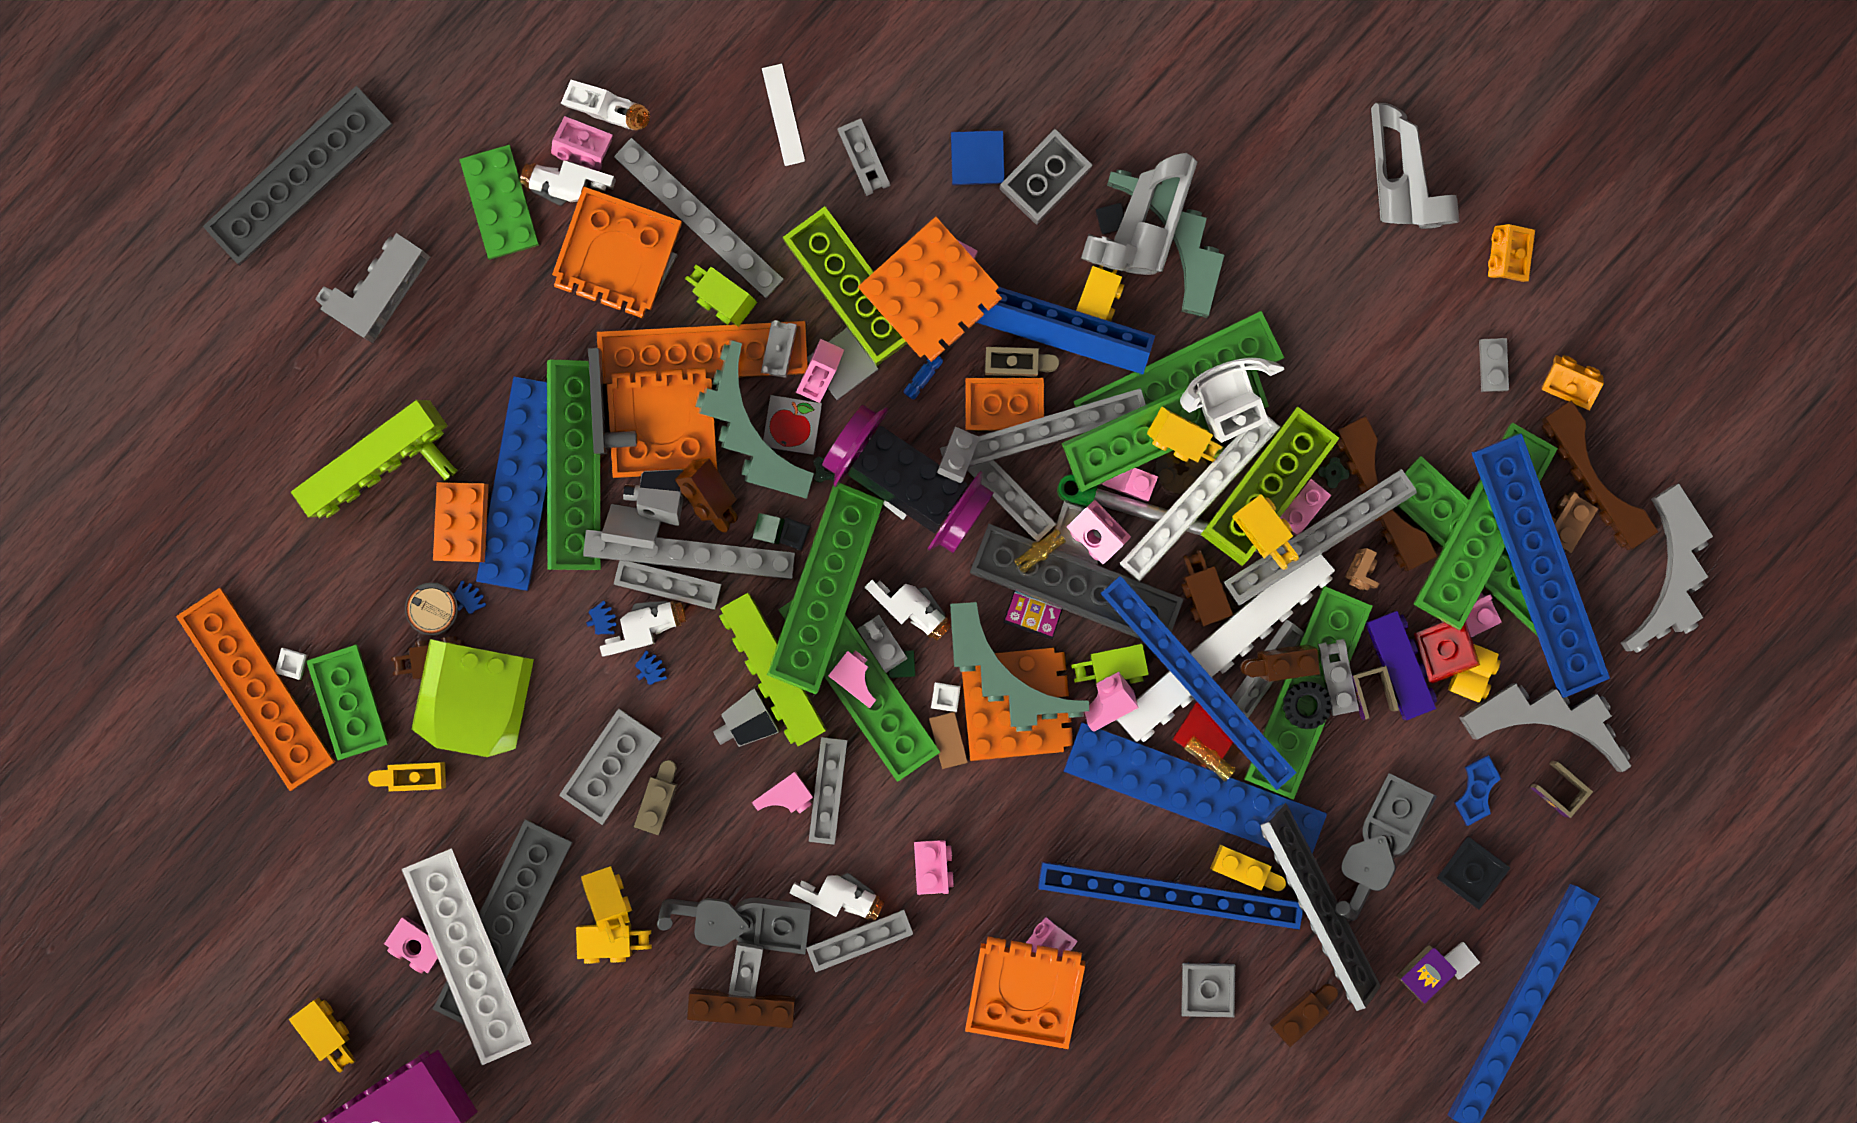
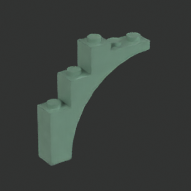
[1107,170,1224,318]
[695,340,814,499]
[950,602,1089,732]

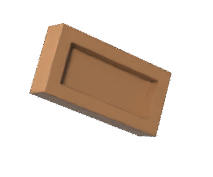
[929,712,968,769]

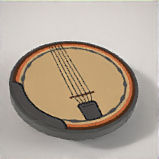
[405,583,458,635]

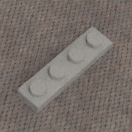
[967,460,1056,542]
[614,560,722,610]
[1231,619,1304,718]
[809,737,847,845]
[806,909,913,972]

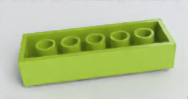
[783,206,908,366]
[291,400,448,519]
[1200,407,1339,566]
[719,593,827,746]

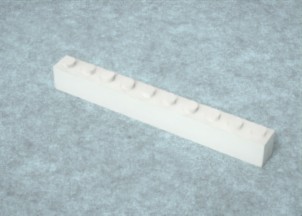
[1117,554,1335,742]

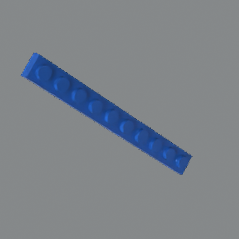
[1100,576,1297,790]

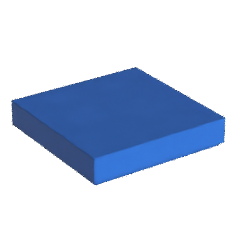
[951,131,1004,185]

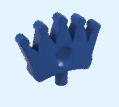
[454,581,486,614]
[586,601,616,635]
[635,651,667,685]

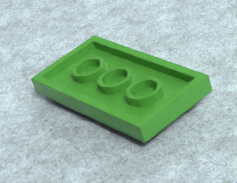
[460,145,539,260]
[306,645,389,760]

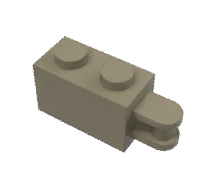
[985,347,1059,377]
[634,760,678,835]

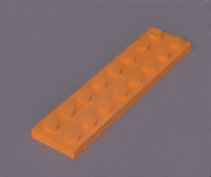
[597,321,808,385]
[176,588,335,791]

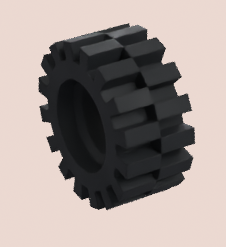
[1282,682,1332,729]

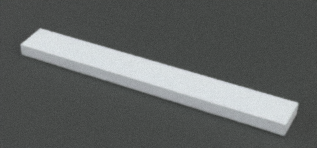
[1120,416,1280,582]

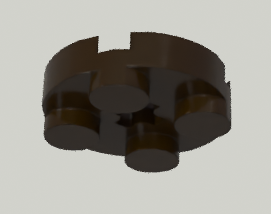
[1155,450,1208,494]

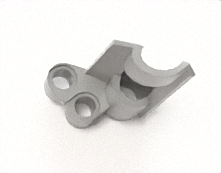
[1371,103,1459,229]
[1081,153,1197,275]

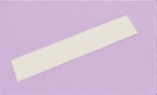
[762,64,805,166]

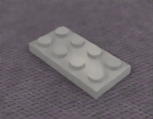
[559,709,662,825]

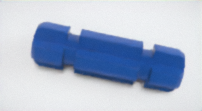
[904,356,943,400]

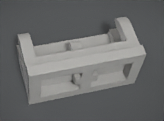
[761,320,797,378]

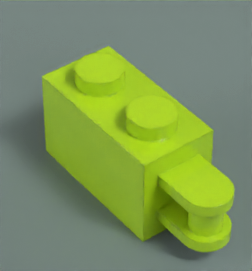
[685,264,757,327]
[1071,644,1149,684]

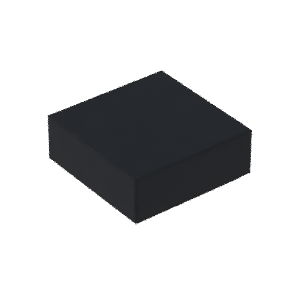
[1095,203,1124,235]
[779,517,811,551]

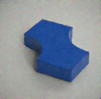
[1454,755,1501,826]

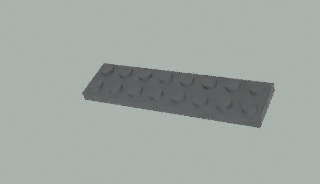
[203,86,393,265]
[970,524,1183,639]
[1260,803,1381,1011]
[433,819,573,1025]

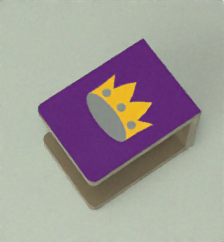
[1352,666,1399,720]
[1530,761,1593,818]
[1396,945,1457,1004]

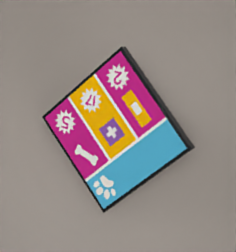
[1003,591,1063,640]

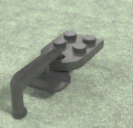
[1335,773,1437,921]
[657,898,811,954]

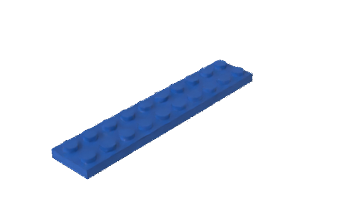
[1471,433,1610,698]
[1064,722,1327,854]

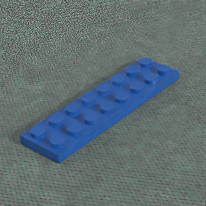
[476,376,547,591]

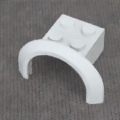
[1180,358,1284,443]

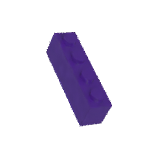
[1365,611,1437,720]

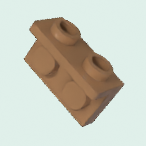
[1552,492,1598,553]
[1345,548,1379,591]

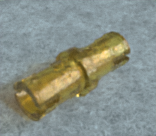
[1014,529,1066,573]
[1184,736,1235,781]

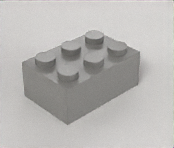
[1000,129,1092,225]

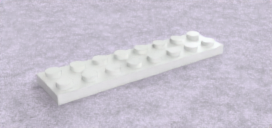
[402,848,531,1065]

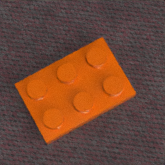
[965,378,1044,431]
[433,482,489,562]

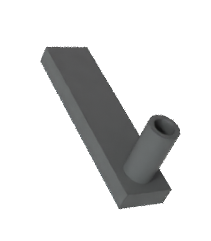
[588,348,637,454]

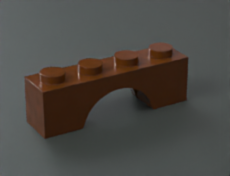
[687,988,796,1028]

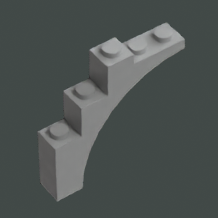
[1620,484,1713,653]
[1459,684,1631,772]

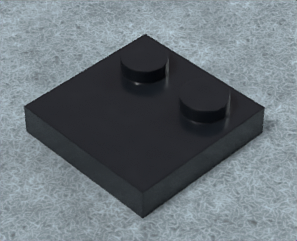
[1437,837,1510,910]

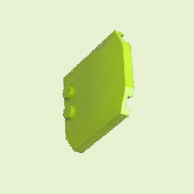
[412,639,534,757]

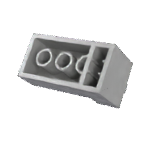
[316,233,430,343]

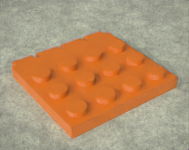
[552,186,682,318]
[858,216,1002,362]
[607,368,718,478]
[962,648,1074,761]
[965,937,1085,1049]

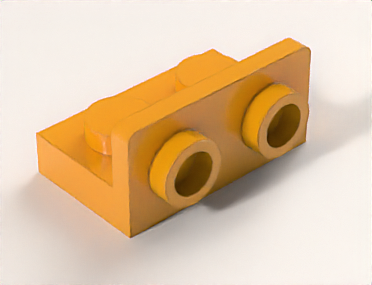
[1488,224,1535,282]
[1542,355,1604,411]

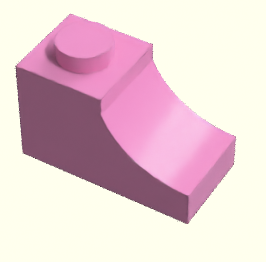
[796,339,844,403]
[1100,468,1158,503]
[828,650,876,708]
[1085,672,1138,732]
[752,771,814,813]

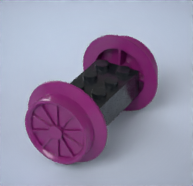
[822,404,994,553]

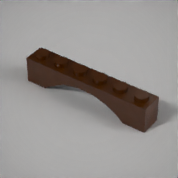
[1541,401,1658,550]
[1335,416,1437,571]

